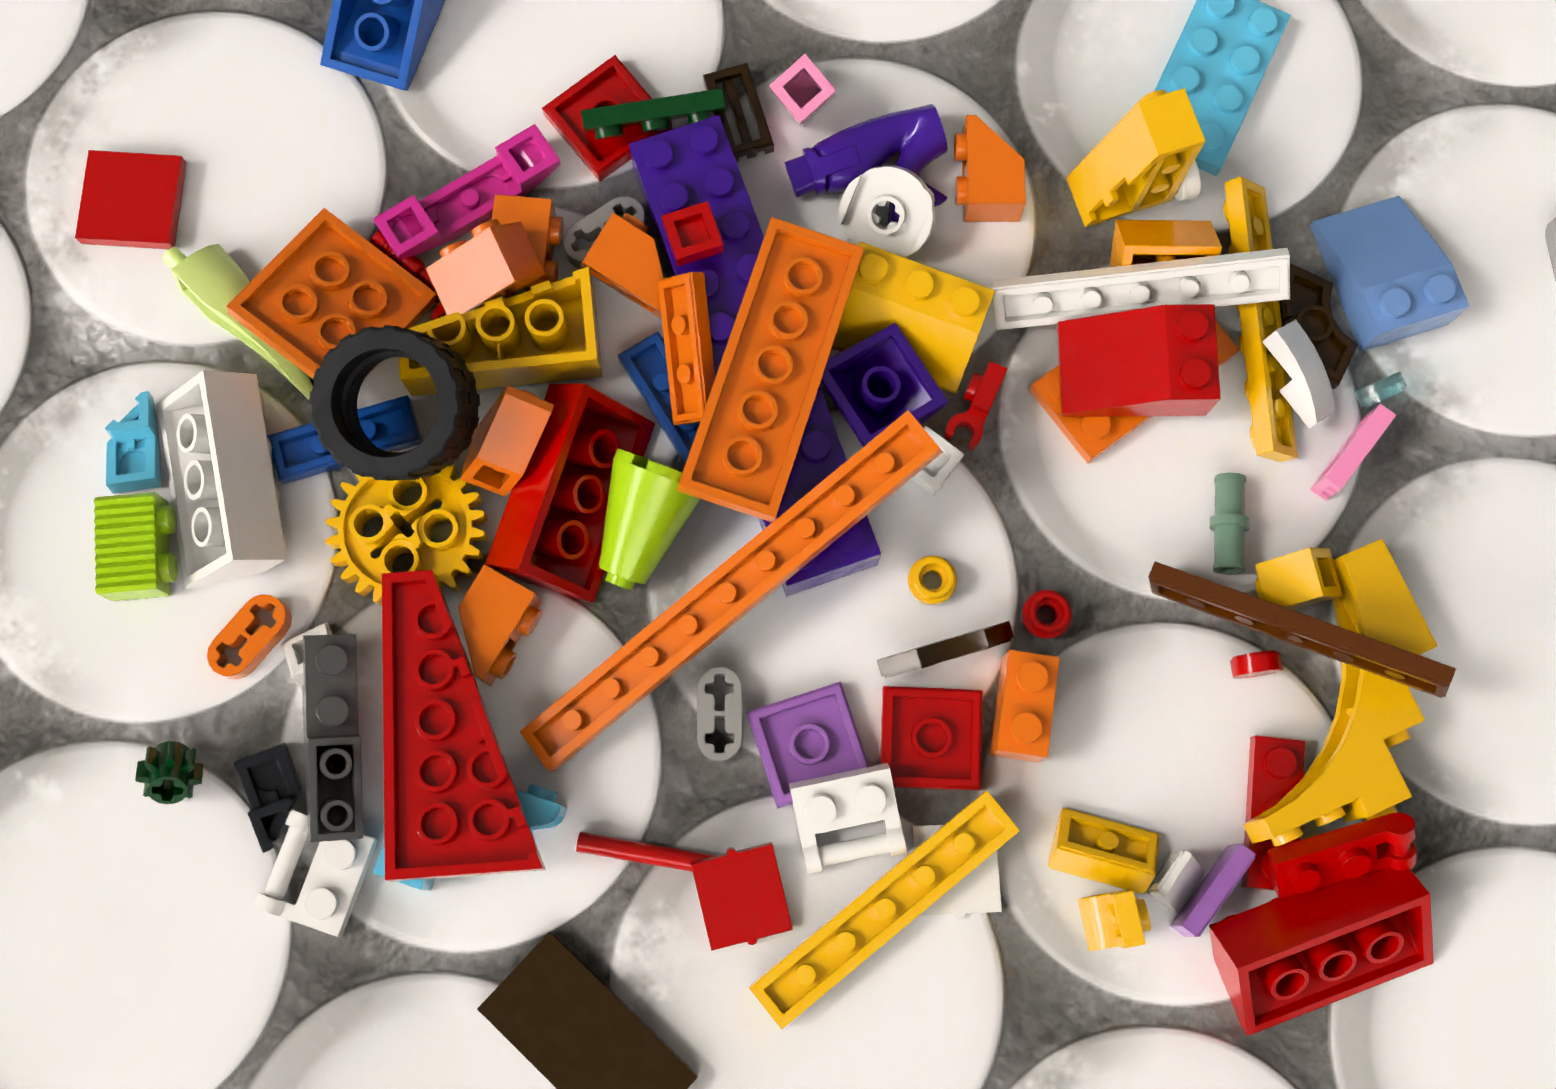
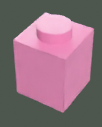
[769,54,836,126]

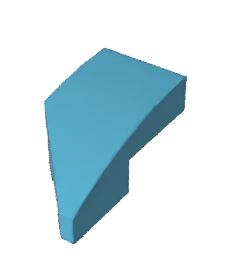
[104,391,161,494]

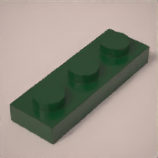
[581,88,725,140]

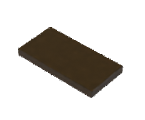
[477,932,698,1089]

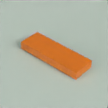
[658,272,715,425]

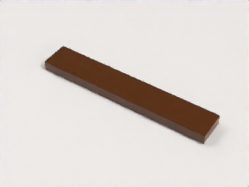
[1148,561,1456,698]

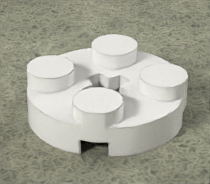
[839,165,936,258]

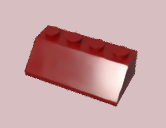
[485,384,655,603]
[1209,868,1434,1036]

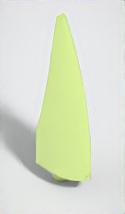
[162,244,313,400]

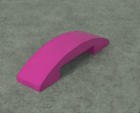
[373,124,561,260]

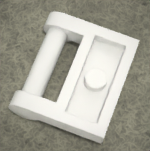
[789,763,907,875]
[253,809,379,937]

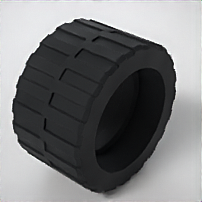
[309,325,480,481]

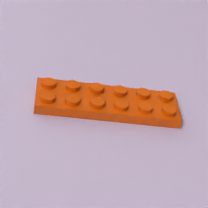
[677,217,864,522]

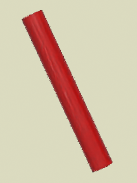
[576,832,718,872]

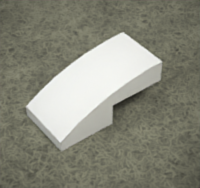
[1263,319,1335,429]

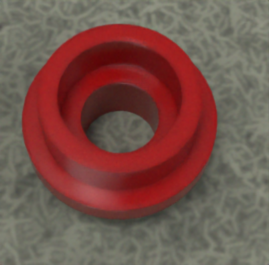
[1022,590,1072,639]

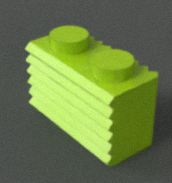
[93,492,178,602]

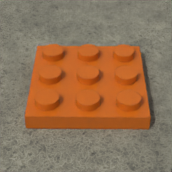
[226,208,437,379]

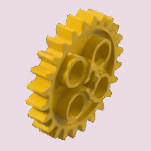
[325,451,488,606]

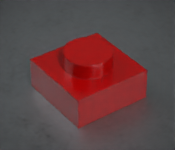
[661,201,724,267]

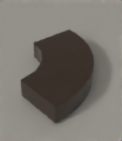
[1279,263,1358,389]
[877,621,1014,678]

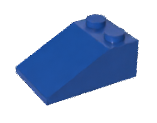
[320,0,445,91]

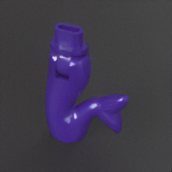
[784,104,948,224]

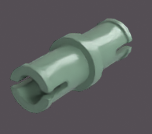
[1209,473,1250,575]

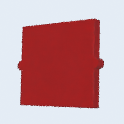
[691,842,793,951]

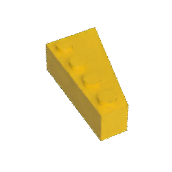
[399,266,603,396]

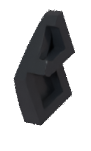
[234,742,302,853]

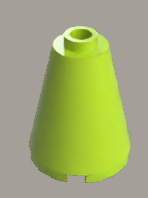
[599,448,701,590]

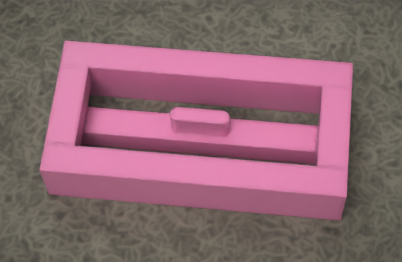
[1310,403,1396,501]

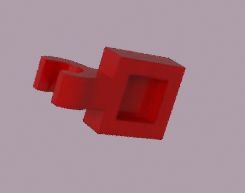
[944,361,1008,451]

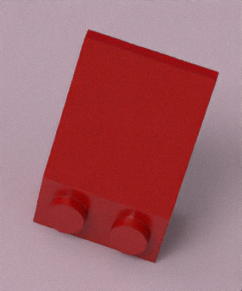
[1057,304,1221,417]

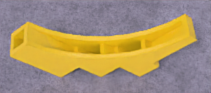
[1243,539,1438,847]

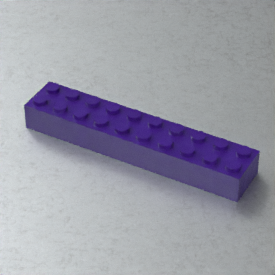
[629,115,881,597]

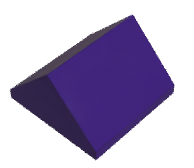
[821,323,948,447]

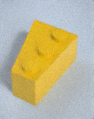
[1066,88,1206,227]

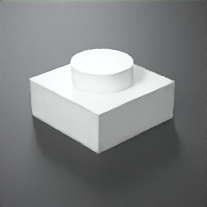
[911,426,964,496]

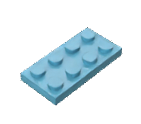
[1154,0,1291,176]

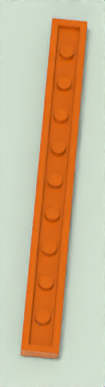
[519,410,943,771]

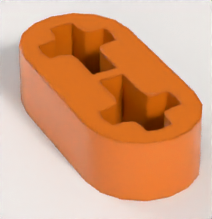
[207,594,292,680]

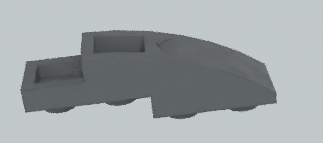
[302,634,363,842]

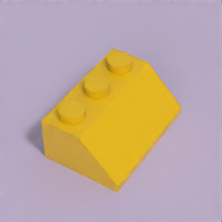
[832,241,995,394]

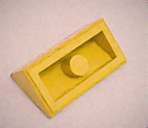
[1048,807,1160,894]

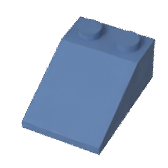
[1310,196,1470,352]

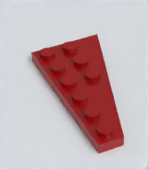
[382,570,546,882]

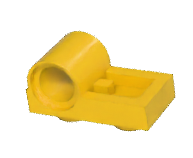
[1077,890,1151,951]

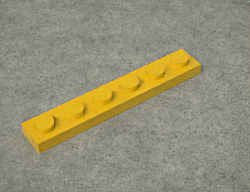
[1223,176,1298,462]
[749,791,1020,1030]

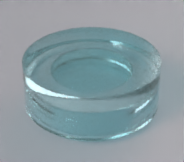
[1354,371,1407,408]

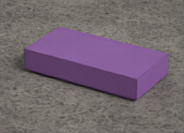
[1170,843,1256,937]

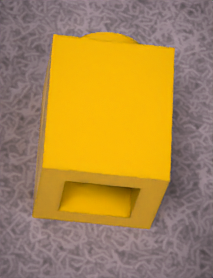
[1255,548,1343,610]

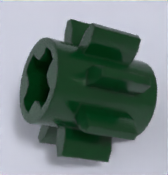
[135,741,204,804]

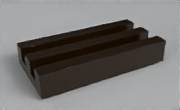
[703,63,774,162]

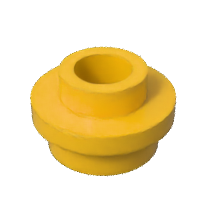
[908,556,957,605]

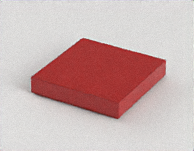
[542,55,673,182]
[75,150,187,249]
[880,686,983,791]

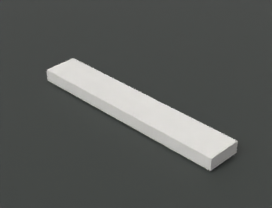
[992,248,1290,330]

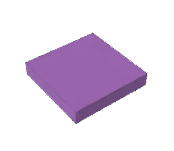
[746,681,869,809]

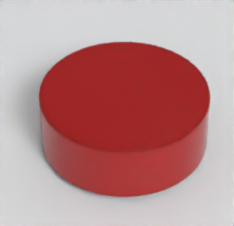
[1230,650,1283,679]

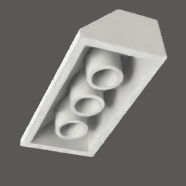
[157,370,288,588]

